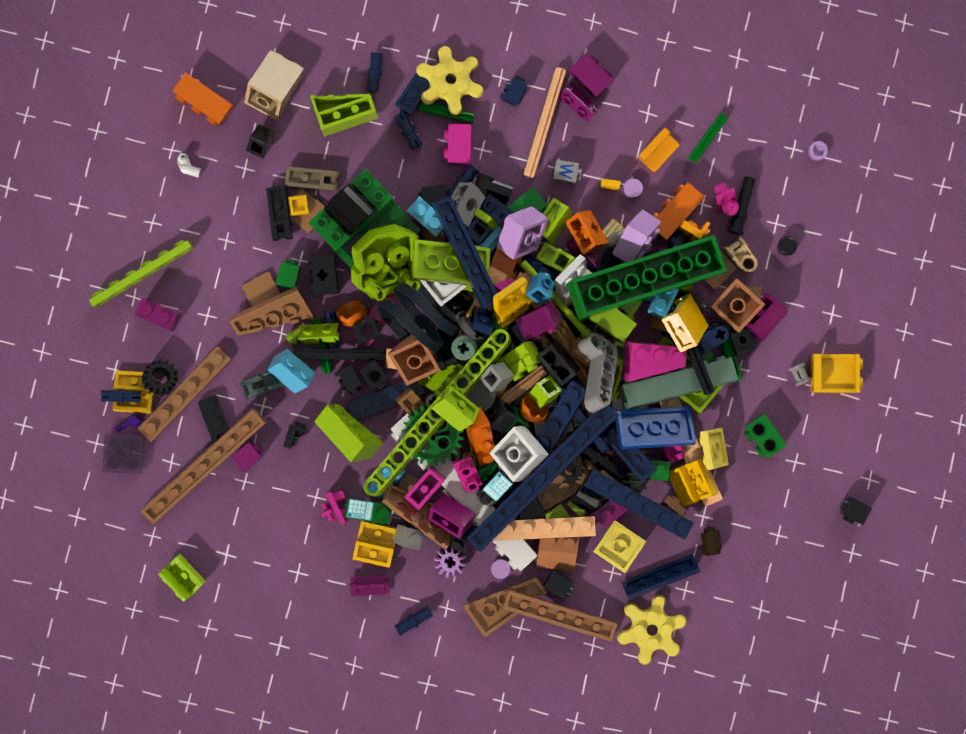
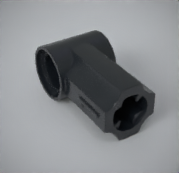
[475,173,513,203]

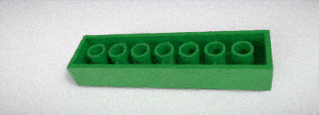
[566,235,727,321]

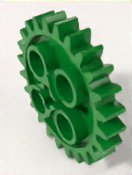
[401,404,464,466]

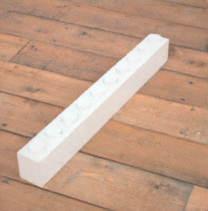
[391,413,538,571]

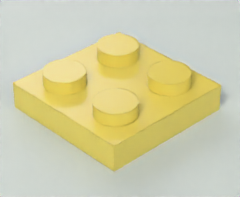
[699,427,729,470]
[593,520,646,573]

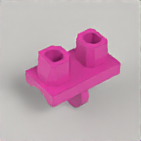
[714,183,739,216]
[452,454,483,492]
[320,490,350,525]

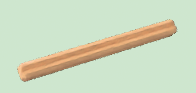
[524,67,566,178]

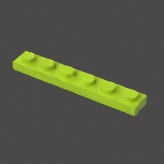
[89,240,194,308]

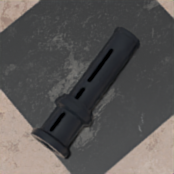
[727,176,756,235]

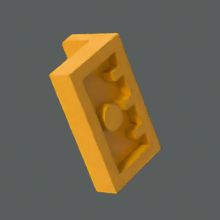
[676,220,710,242]

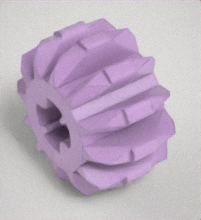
[434,547,466,578]

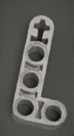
[577,333,617,413]

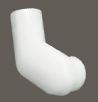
[177,153,201,178]

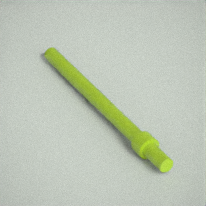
[520,260,593,338]

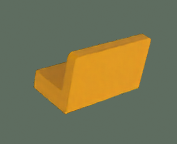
[638,128,680,172]

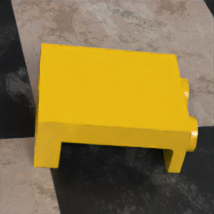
[662,293,709,352]
[811,354,863,393]

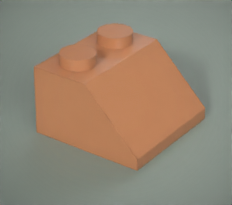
[709,278,765,333]
[388,329,440,385]
[536,537,579,572]

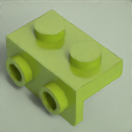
[426,364,464,396]
[158,554,206,602]

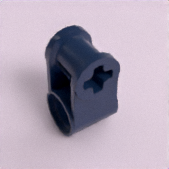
[697,322,729,355]

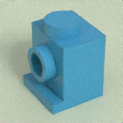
[525,272,555,305]

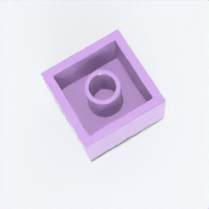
[497,206,549,260]
[612,209,661,262]

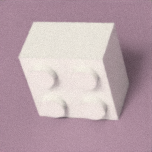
[489,426,549,482]

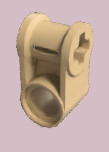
[724,236,758,274]

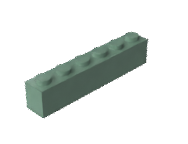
[619,356,738,410]

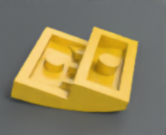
[493,276,532,329]
[112,370,154,414]
[669,458,717,507]
[352,520,397,568]

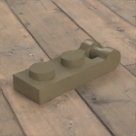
[285,166,340,192]

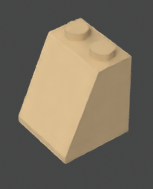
[244,50,304,121]

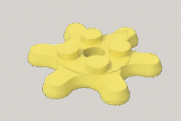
[416,46,484,115]
[617,594,687,665]

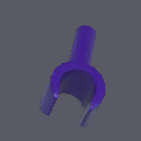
[115,415,142,432]

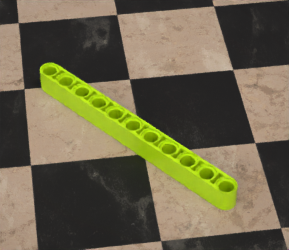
[364,329,511,497]

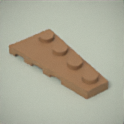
[229,286,315,336]
[382,484,451,550]
[463,577,547,637]

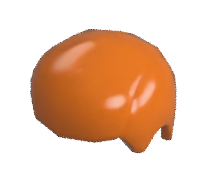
[336,300,367,326]
[520,395,549,423]

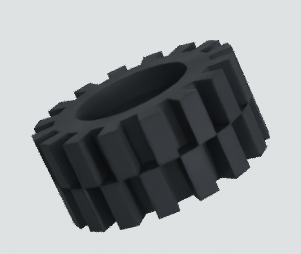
[141,359,178,397]

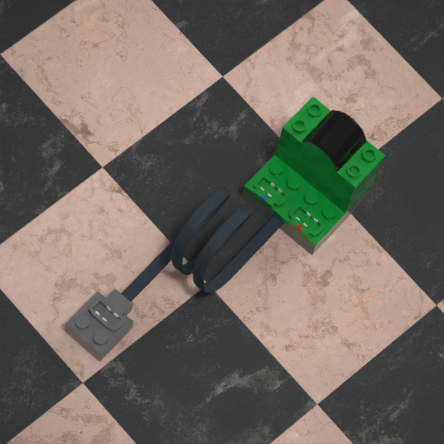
[308,169,466,429]

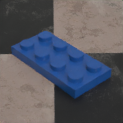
[616,406,696,449]

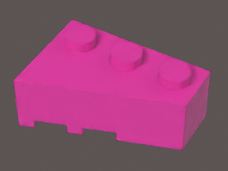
[621,341,687,382]

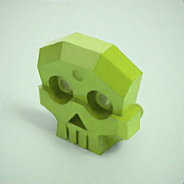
[351,224,421,301]

